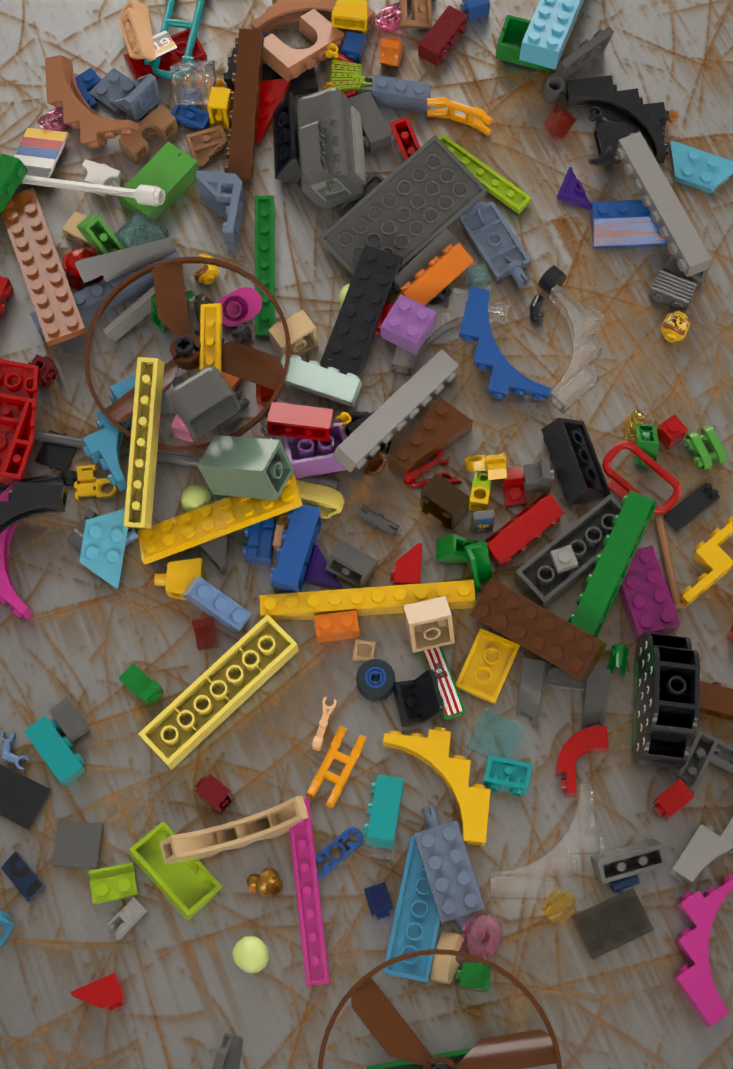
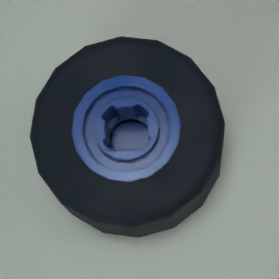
[356,659,395,701]

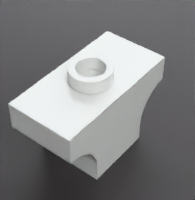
[82,159,123,197]

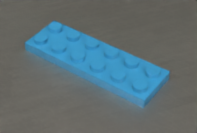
[382,836,440,984]

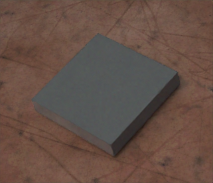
[52,820,104,869]

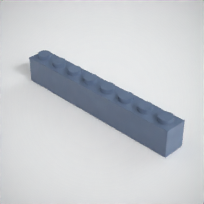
[30,248,180,340]

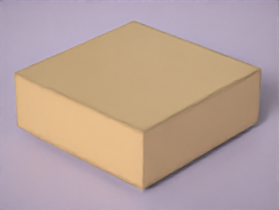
[352,639,377,663]

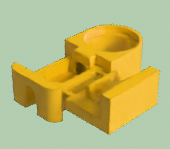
[465,452,507,480]
[74,464,117,502]

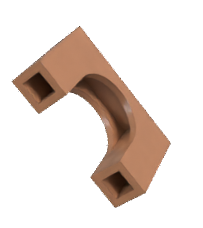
[262,9,344,82]

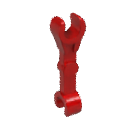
[403,450,450,486]

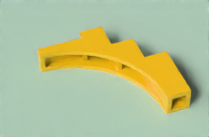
[383,727,491,846]

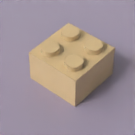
[269,310,318,361]
[403,596,455,653]

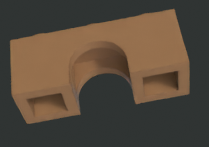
[118,105,178,164]

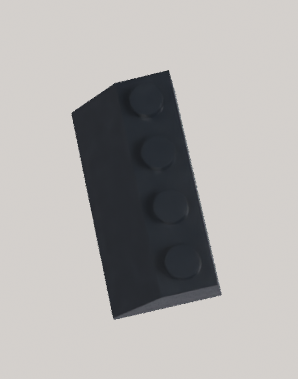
[273,92,301,184]
[541,417,611,504]

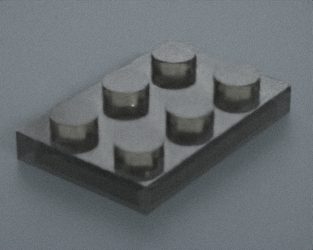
[571,888,654,960]

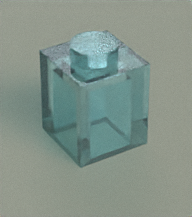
[465,263,492,292]

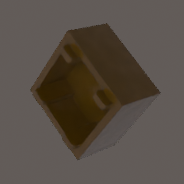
[420,473,470,530]

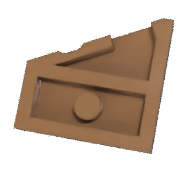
[185,124,228,170]

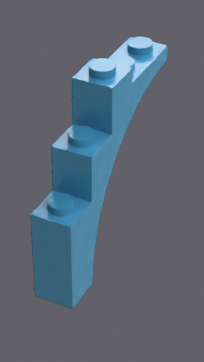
[82,375,136,492]

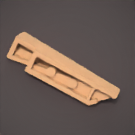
[118,0,156,60]

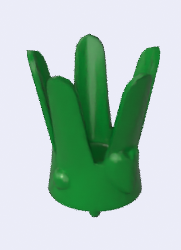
[606,642,629,676]

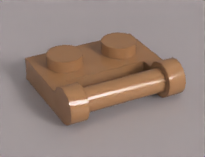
[399,0,433,30]

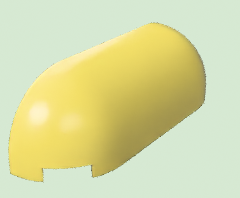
[297,480,344,519]

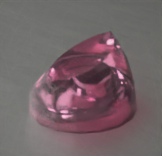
[375,2,401,31]
[37,107,69,132]

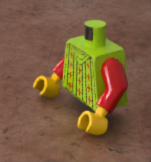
[323,43,373,99]

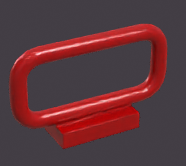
[602,441,682,515]

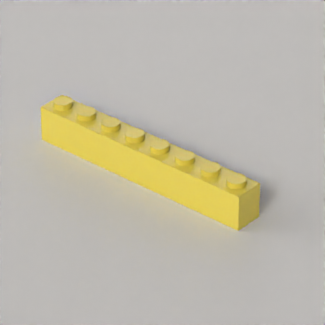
[124,357,165,529]

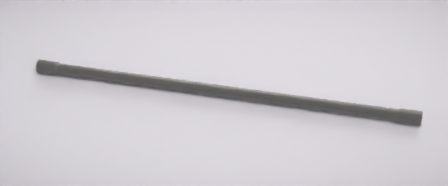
[34,430,339,491]

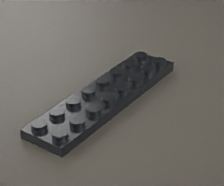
[320,244,403,377]

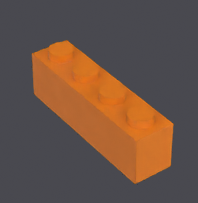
[397,243,474,306]

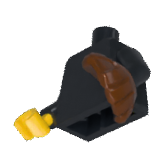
[336,411,393,477]

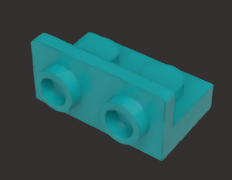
[483,755,533,797]

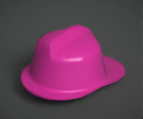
[218,287,262,327]

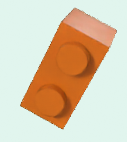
[314,610,360,643]

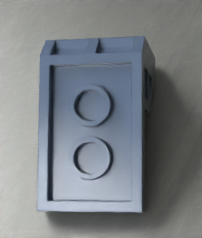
[89,68,161,123]
[196,170,246,253]

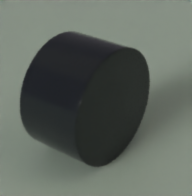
[538,265,567,295]

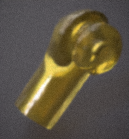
[623,410,644,439]

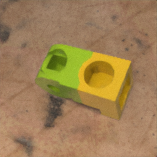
[468,472,491,512]

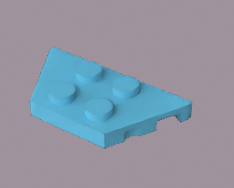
[669,140,733,193]
[79,509,128,588]

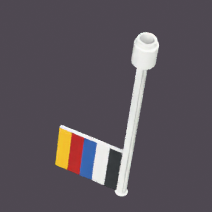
[14,128,165,207]

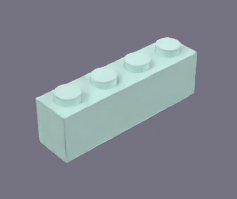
[281,354,362,408]

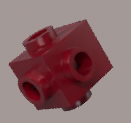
[28,354,59,389]

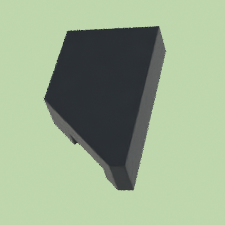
[428,286,452,307]

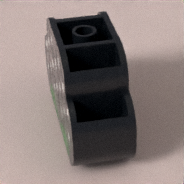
[632,632,700,769]

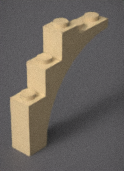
[160,796,309,864]

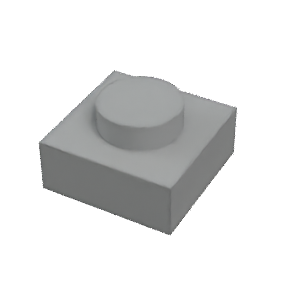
[550,545,578,573]

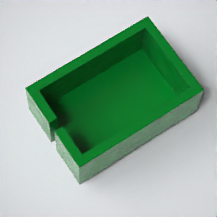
[495,15,551,72]

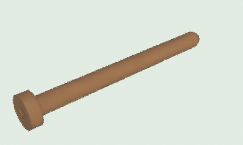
[655,515,686,613]

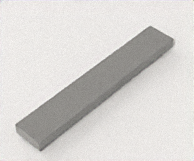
[104,251,205,342]

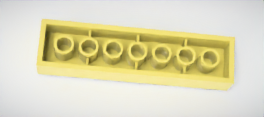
[138,614,299,770]

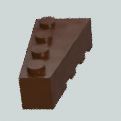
[389,398,473,477]

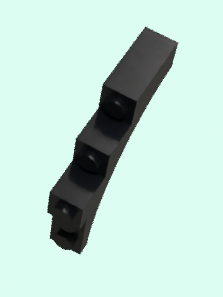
[565,75,669,164]
[0,482,68,534]

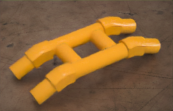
[427,97,493,136]
[306,725,367,808]

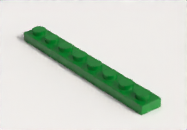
[255,195,275,339]

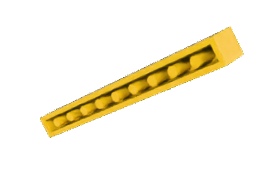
[259,580,476,622]

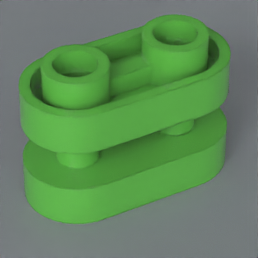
[684,425,727,471]

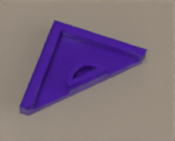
[557,167,592,210]
[304,545,343,590]

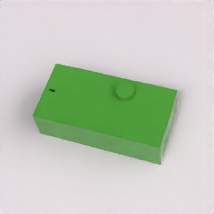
[118,141,199,227]

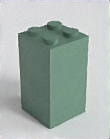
[197,435,294,500]

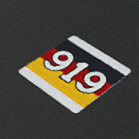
[145,30,177,61]

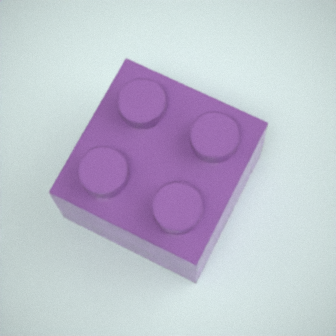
[381,294,436,355]

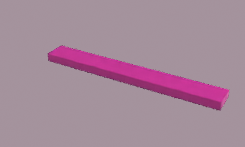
[286,798,330,986]

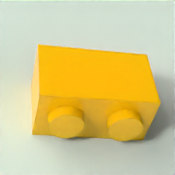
[207,87,233,131]

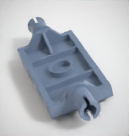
[458,200,531,288]
[414,805,485,942]

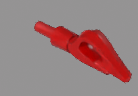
[412,472,462,487]

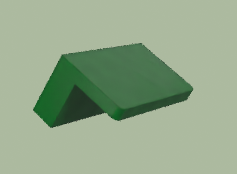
[464,540,493,593]

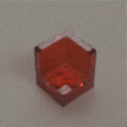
[543,104,577,138]
[192,617,219,650]

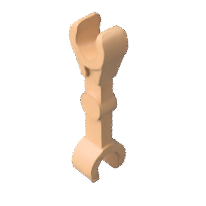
[312,697,337,751]

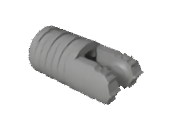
[106,897,148,941]

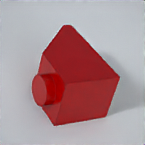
[390,543,422,585]
[652,779,695,820]
[71,973,128,1012]

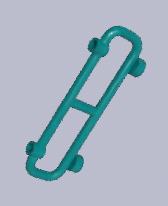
[144,0,205,79]

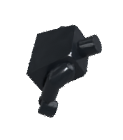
[589,106,638,166]

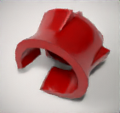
[62,247,103,291]

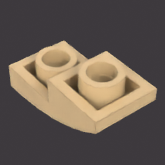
[430,931,464,985]

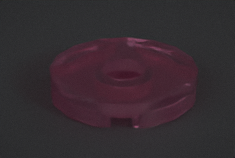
[462,913,503,959]

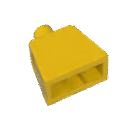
[331,0,367,32]
[154,558,204,601]

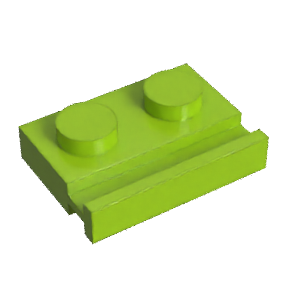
[88,862,139,905]

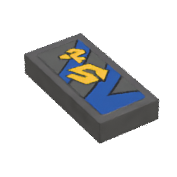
[471,510,495,534]

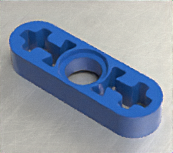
[316,827,363,879]

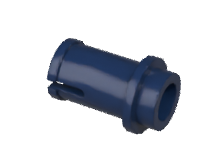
[609,875,640,894]

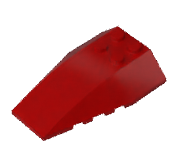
[0,359,39,485]

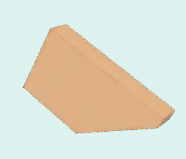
[273,514,288,552]

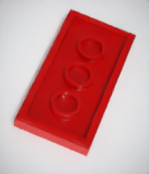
[124,29,207,80]

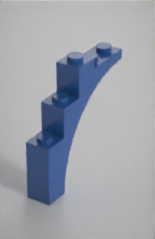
[459,286,551,401]

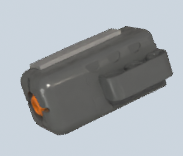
[296,87,366,208]

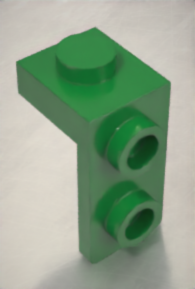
[119,664,164,707]

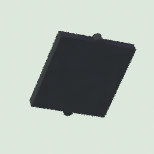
[35,430,77,471]

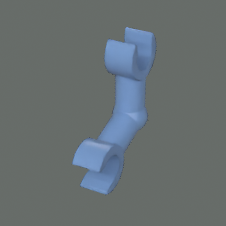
[0,730,31,771]

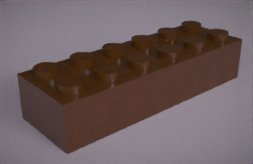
[470,578,608,682]

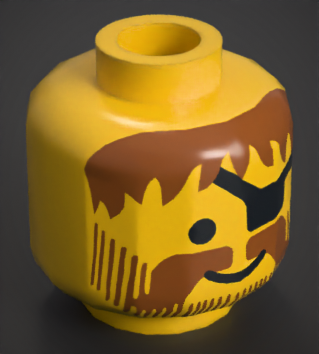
[194,254,219,284]
[660,311,690,342]

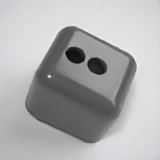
[169,366,240,442]

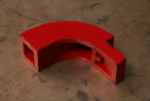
[555,726,609,797]

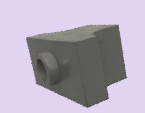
[523,458,555,494]

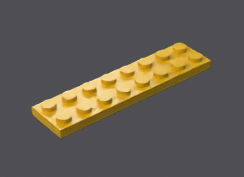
[138,473,303,565]

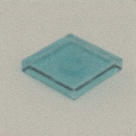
[467,708,525,759]

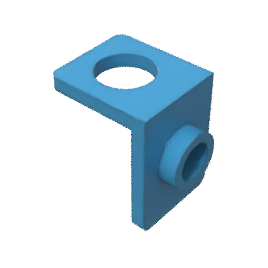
[0,910,15,947]

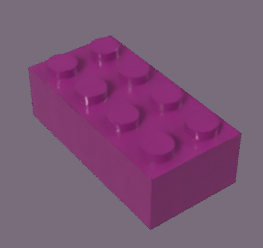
[618,545,681,642]

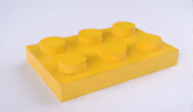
[456,628,520,705]

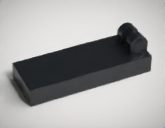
[663,482,720,532]

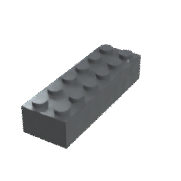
[514,494,622,608]

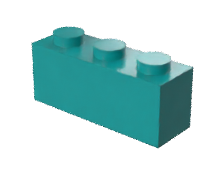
[24,715,86,787]
[363,774,404,849]

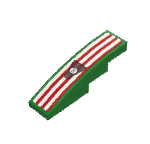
[419,647,466,721]

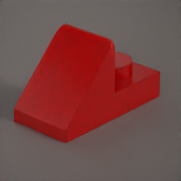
[501,466,527,508]

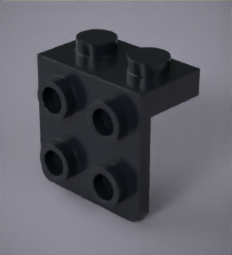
[393,669,444,726]

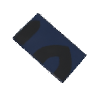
[1,851,46,902]

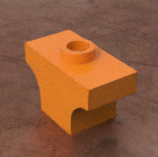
[378,37,405,68]

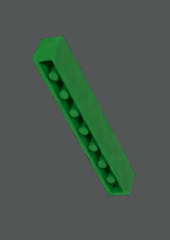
[568,490,657,638]

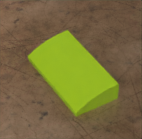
[128,821,222,921]

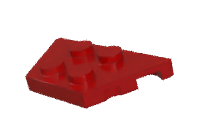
[256,79,291,145]

